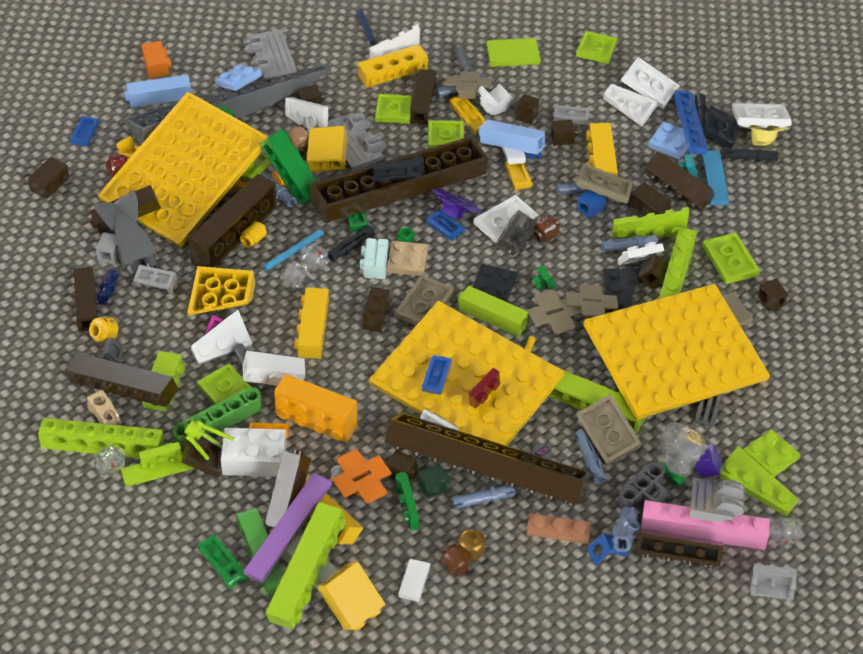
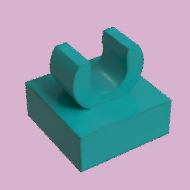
[678,154,698,178]

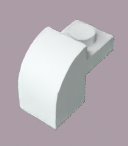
[477,84,516,115]

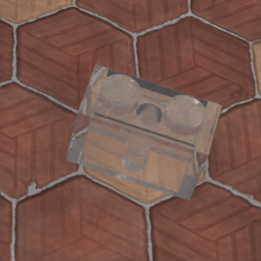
[663,427,708,478]

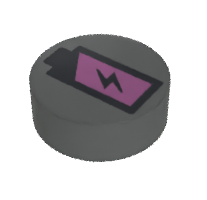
[532,444,552,460]

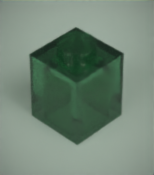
[417,463,450,499]

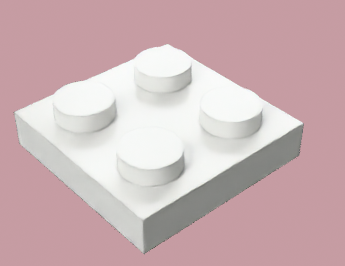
[617,242,664,266]

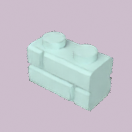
[360,238,388,279]

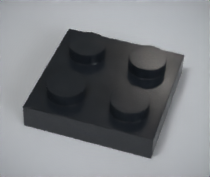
[702,105,739,148]
[473,264,518,303]

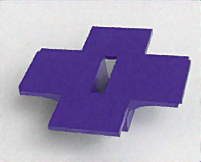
[433,189,482,219]

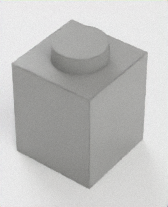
[96,232,119,264]

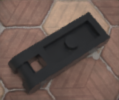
[373,156,424,182]

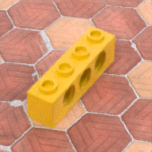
[358,44,428,88]

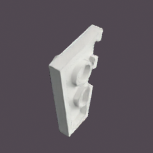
[370,24,420,59]
[603,84,658,126]
[285,97,328,132]
[191,310,252,365]

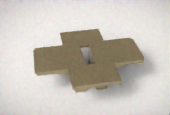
[444,71,492,99]
[566,284,618,319]
[527,289,582,334]

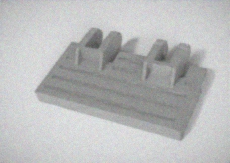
[243,29,297,81]
[328,113,387,172]
[690,478,744,523]

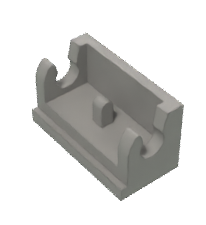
[133,265,178,294]
[750,563,797,600]

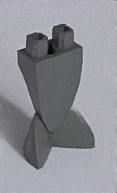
[95,191,157,277]

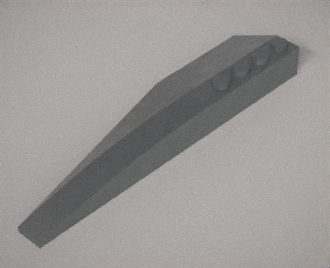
[124,65,331,145]

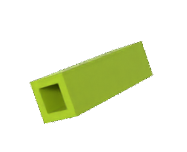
[458,286,528,337]

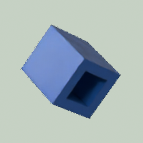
[577,190,606,219]

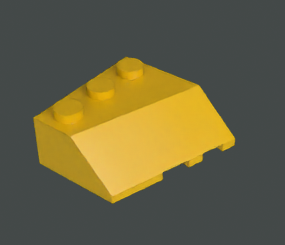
[187,266,255,315]

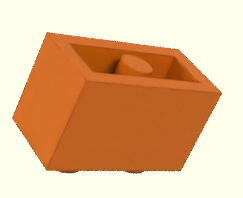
[141,41,172,79]

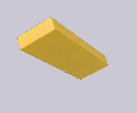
[449,96,486,135]

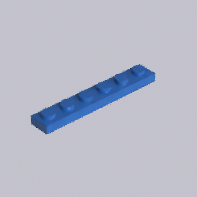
[674,90,708,154]

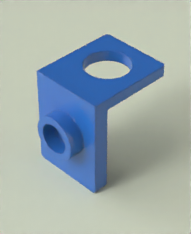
[587,533,629,565]

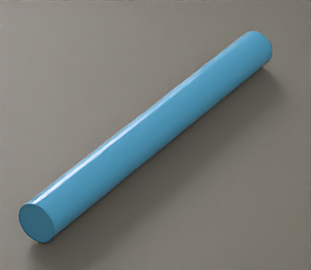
[263,229,324,272]

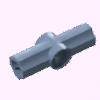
[612,506,640,552]

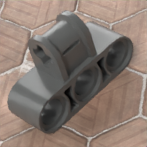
[618,462,671,510]

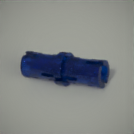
[96,269,119,305]

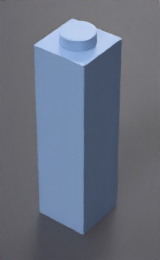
[124,75,192,108]
[479,120,545,155]

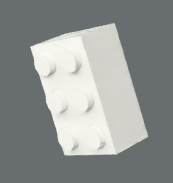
[221,428,286,477]

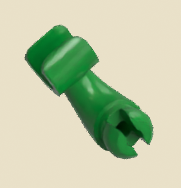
[660,462,686,487]

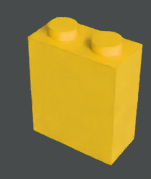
[307,126,348,172]
[317,561,386,631]

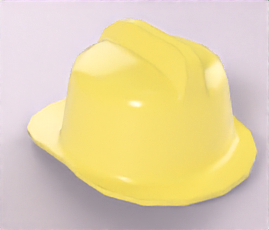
[748,125,789,146]

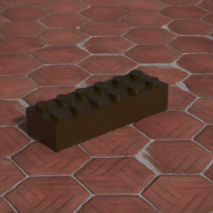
[188,174,277,268]

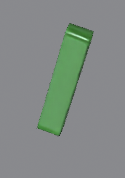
[173,387,262,449]
[236,508,284,598]

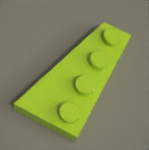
[717,445,798,517]

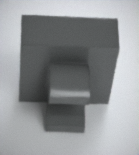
[99,338,123,363]

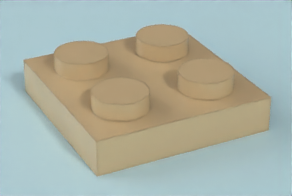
[387,241,429,276]

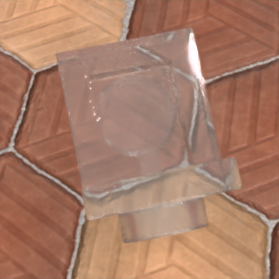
[280,260,313,290]

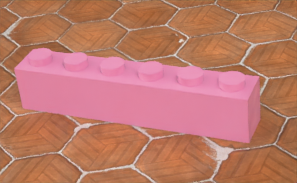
[641,500,770,550]

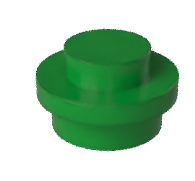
[397,227,415,243]

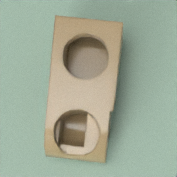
[87,390,120,425]

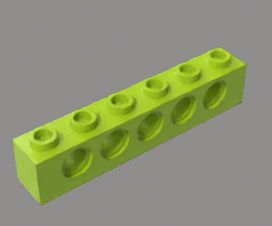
[38,418,165,459]

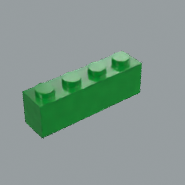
[259,129,318,204]

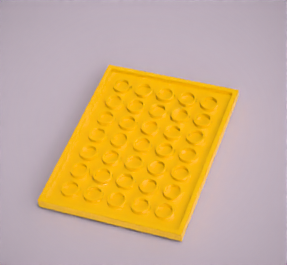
[98,92,269,248]
[583,284,770,420]
[368,301,565,446]

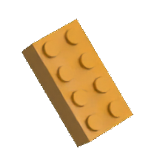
[274,374,358,443]

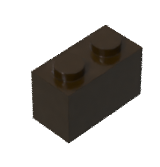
[28,157,70,199]
[629,182,672,216]
[363,287,390,333]

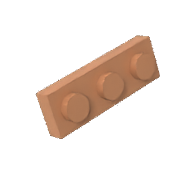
[526,513,592,544]

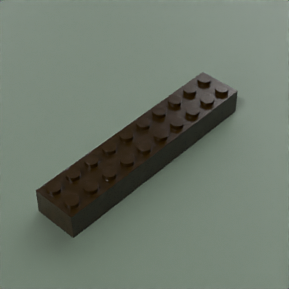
[310,136,488,223]
[384,412,592,506]

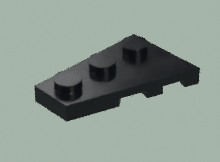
[603,268,641,313]

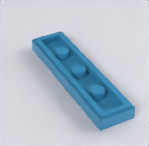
[702,151,729,205]

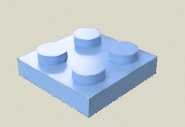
[215,64,262,91]
[648,121,687,159]

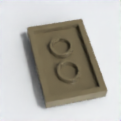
[576,163,633,203]
[395,275,455,325]
[576,394,642,466]

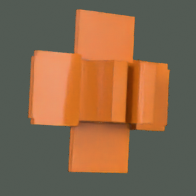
[332,449,392,504]

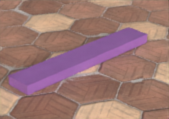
[244,473,332,583]

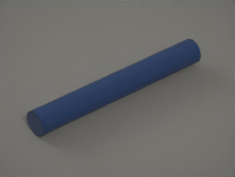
[357,9,376,46]

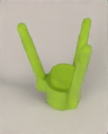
[184,419,235,460]

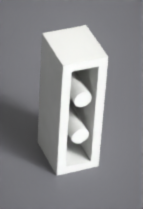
[242,351,305,386]

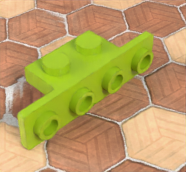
[121,442,195,487]

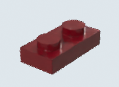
[468,368,501,409]

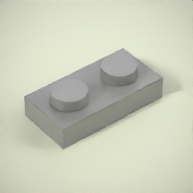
[553,105,590,125]

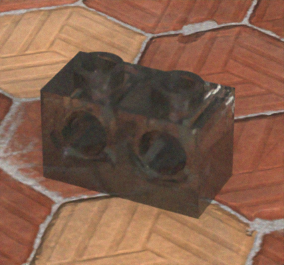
[495,210,536,256]

